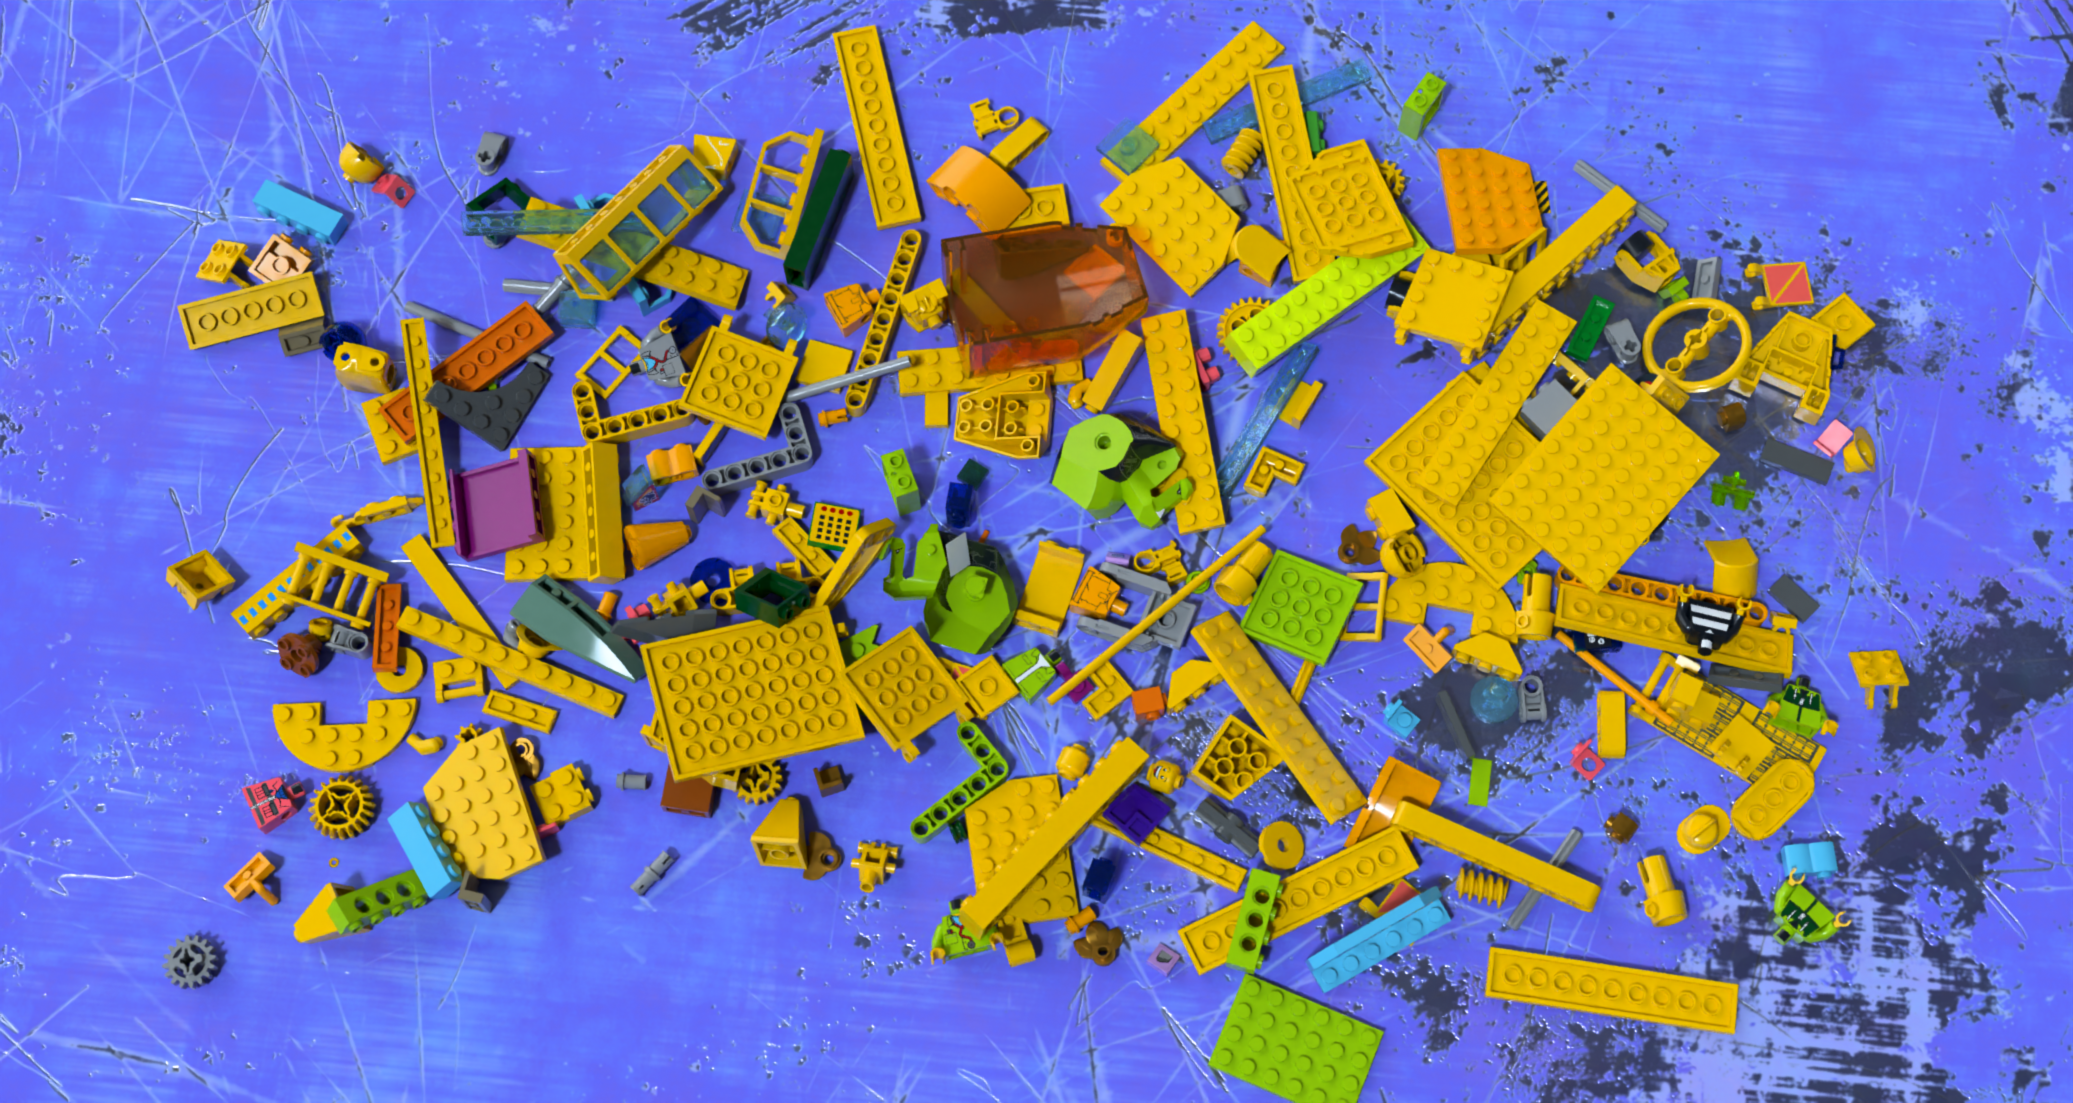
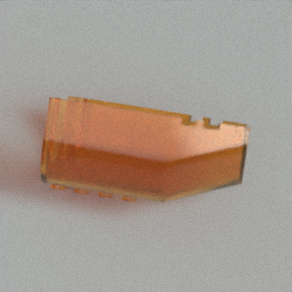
[941,221,1149,380]

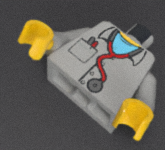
[629,317,692,388]

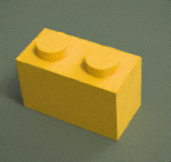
[1365,487,1415,541]

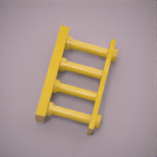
[277,541,390,630]

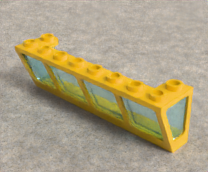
[553,145,723,301]

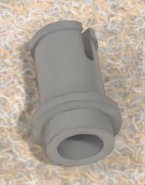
[616,772,647,791]

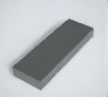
[1759,438,1834,486]
[1707,664,1784,693]
[1435,690,1475,764]

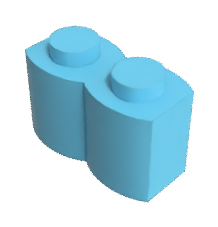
[1780,842,1838,881]

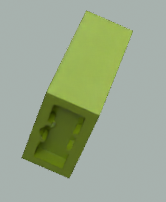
[1398,72,1447,141]
[881,448,921,517]

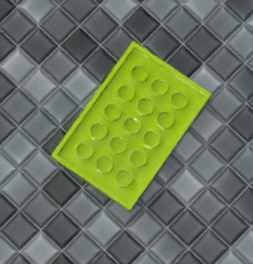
[1207,973,1384,1103]

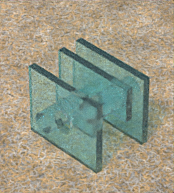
[557,291,598,329]

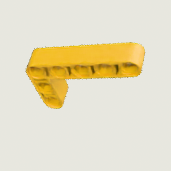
[572,381,695,445]

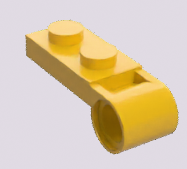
[996,915,1036,968]

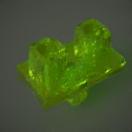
[1708,471,1755,511]

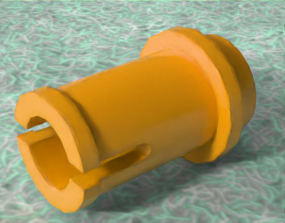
[818,407,848,428]
[595,591,618,622]
[1064,906,1097,935]

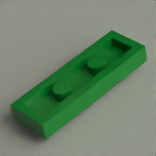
[1565,294,1615,363]

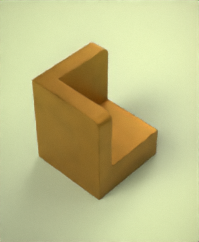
[813,766,845,798]

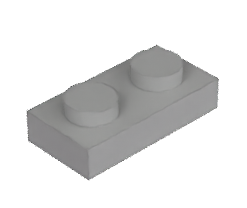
[1692,256,1722,299]

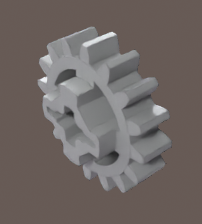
[162,935,219,990]

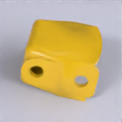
[333,342,397,394]

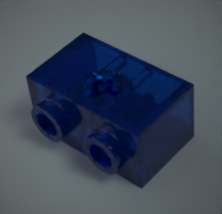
[945,482,975,529]
[1082,857,1116,904]

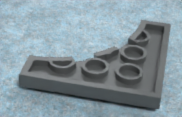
[423,362,549,452]

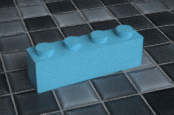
[252,179,348,246]
[388,802,463,899]

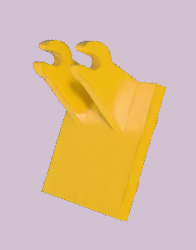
[195,240,254,289]
[1848,650,1909,710]
[1707,713,1776,780]

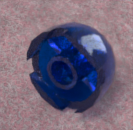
[319,320,367,361]

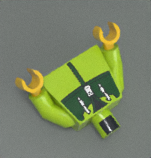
[1762,677,1839,739]
[1773,867,1853,945]

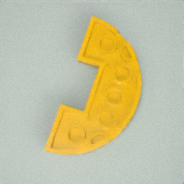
[1376,562,1518,646]
[273,699,418,773]

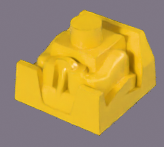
[899,278,948,333]
[166,549,236,610]

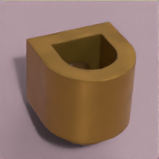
[1716,402,1746,433]
[1603,812,1639,845]

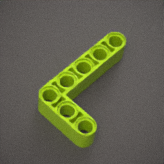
[910,721,1009,844]

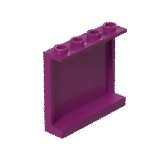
[448,448,546,562]

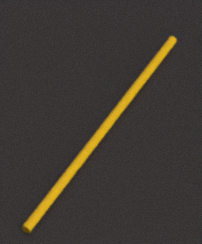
[1046,525,1266,706]

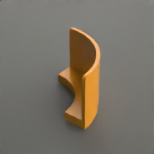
[926,146,1031,238]
[1344,756,1441,848]

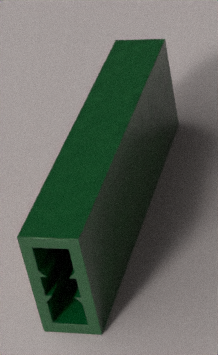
[783,148,854,290]

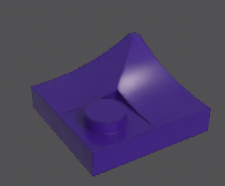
[1102,783,1171,847]

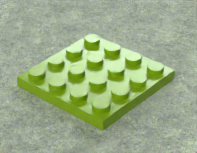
[1239,549,1364,668]

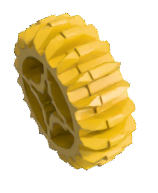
[308,775,376,841]

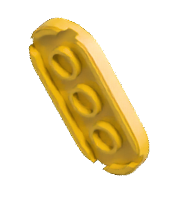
[1730,759,1815,841]

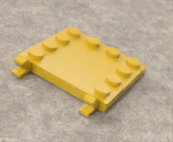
[1394,248,1514,365]
[678,314,799,441]
[836,625,974,764]

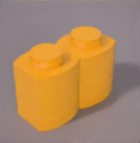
[646,443,699,487]

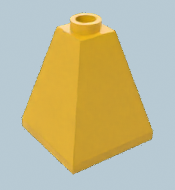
[750,797,808,869]
[294,882,372,944]

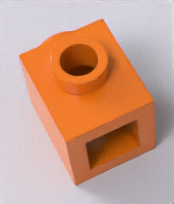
[1131,686,1168,721]

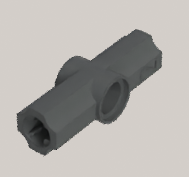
[1194,797,1259,860]

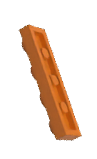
[372,584,402,672]

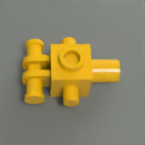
[745,480,806,526]
[647,580,709,617]
[851,841,899,893]

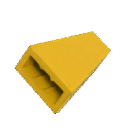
[1082,328,1146,415]

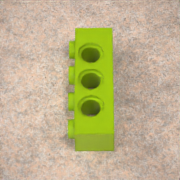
[1225,868,1284,975]
[326,869,429,935]

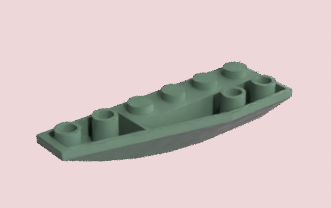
[509,574,647,684]

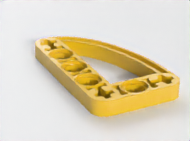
[807,517,897,611]

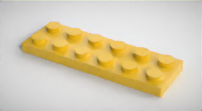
[177,271,326,350]

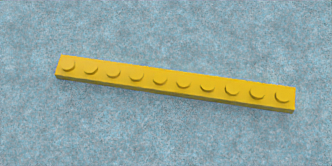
[400,317,455,549]
[396,606,624,719]

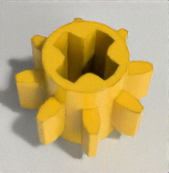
[454,723,484,746]

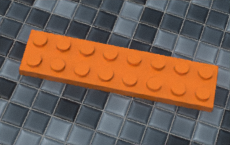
[378,301,555,445]

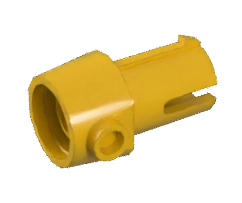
[1213,541,1273,606]
[1515,573,1555,641]
[1636,855,1688,927]

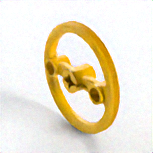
[1642,297,1752,393]

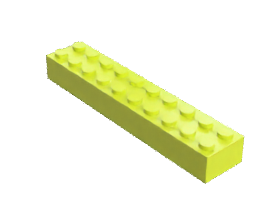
[1223,213,1431,379]

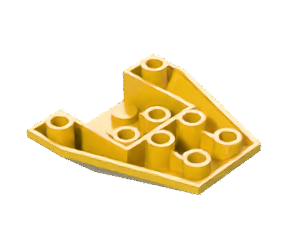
[954,371,1053,460]

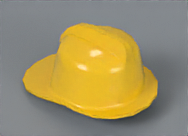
[1843,426,1876,474]
[516,624,564,659]
[1676,805,1731,854]

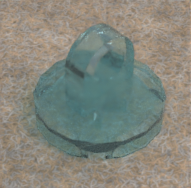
[763,302,807,348]
[1470,676,1518,724]

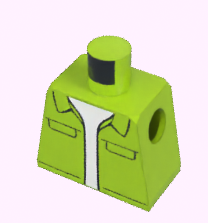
[1002,648,1062,705]

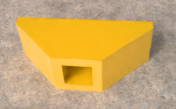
[1451,632,1523,682]
[1166,659,1224,716]

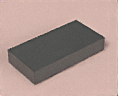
[1767,574,1820,624]

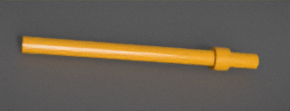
[1555,630,1675,727]

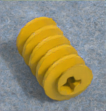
[1221,128,1263,179]
[1455,867,1509,909]

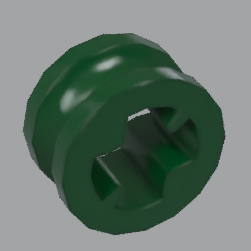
[948,819,968,844]

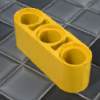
[988,116,1050,173]
[1597,690,1626,759]

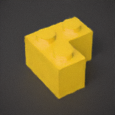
[1661,672,1721,730]

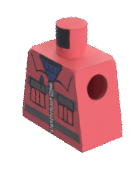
[242,777,306,834]

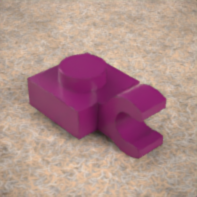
[1055,661,1094,705]

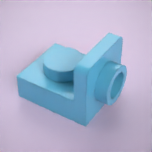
[1382,699,1421,740]

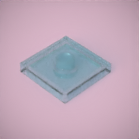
[1096,117,1159,176]
[731,189,788,242]

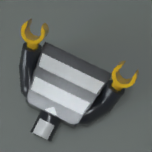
[1675,584,1752,656]

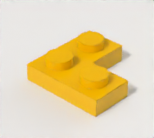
[1082,661,1133,723]

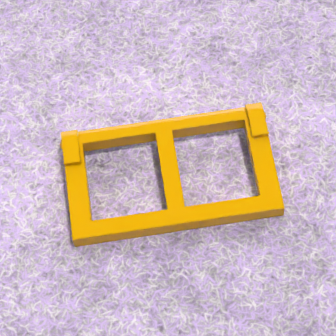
[1499,226,1547,276]
[574,325,641,400]
[1339,572,1389,642]

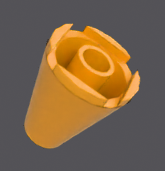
[624,521,692,571]

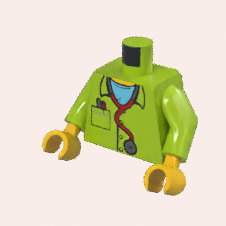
[930,899,1006,965]

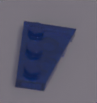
[666,296,721,349]

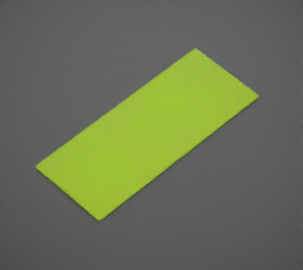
[1468,758,1492,807]

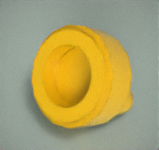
[308,618,333,642]

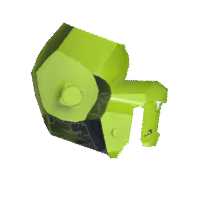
[1049,413,1194,530]
[883,524,1018,655]

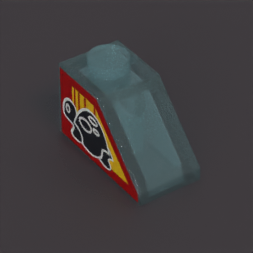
[621,464,660,512]

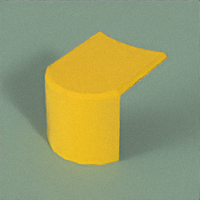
[1225,225,1292,282]
[1703,537,1759,600]

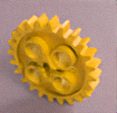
[1216,297,1275,366]

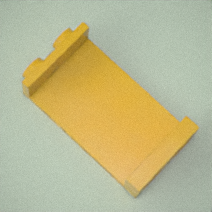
[1013,540,1085,638]

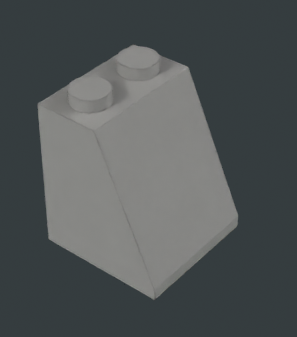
[1520,379,1577,441]

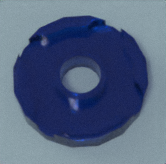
[690,558,734,604]

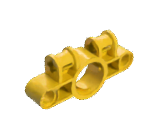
[710,559,824,616]

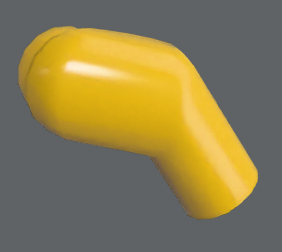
[1067,378,1091,409]
[406,733,443,755]

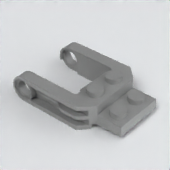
[1076,562,1197,653]

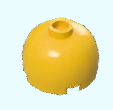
[339,141,385,184]
[1380,530,1426,579]

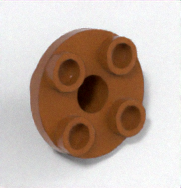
[277,633,322,678]

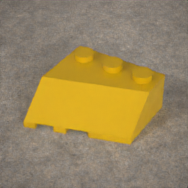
[1186,714,1284,801]

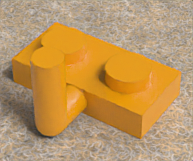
[1403,623,1455,674]
[223,851,278,906]

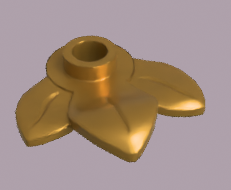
[1338,524,1380,565]
[509,738,541,780]
[803,832,841,881]
[1073,921,1123,967]

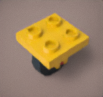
[1634,373,1690,416]

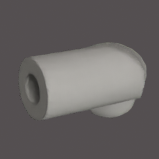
[503,619,521,651]

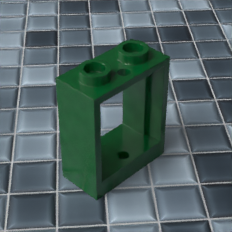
[466,177,531,245]
[734,567,811,628]

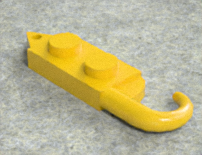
[331,496,424,528]

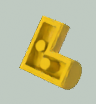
[1243,446,1305,498]

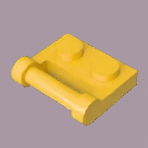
[433,657,486,704]

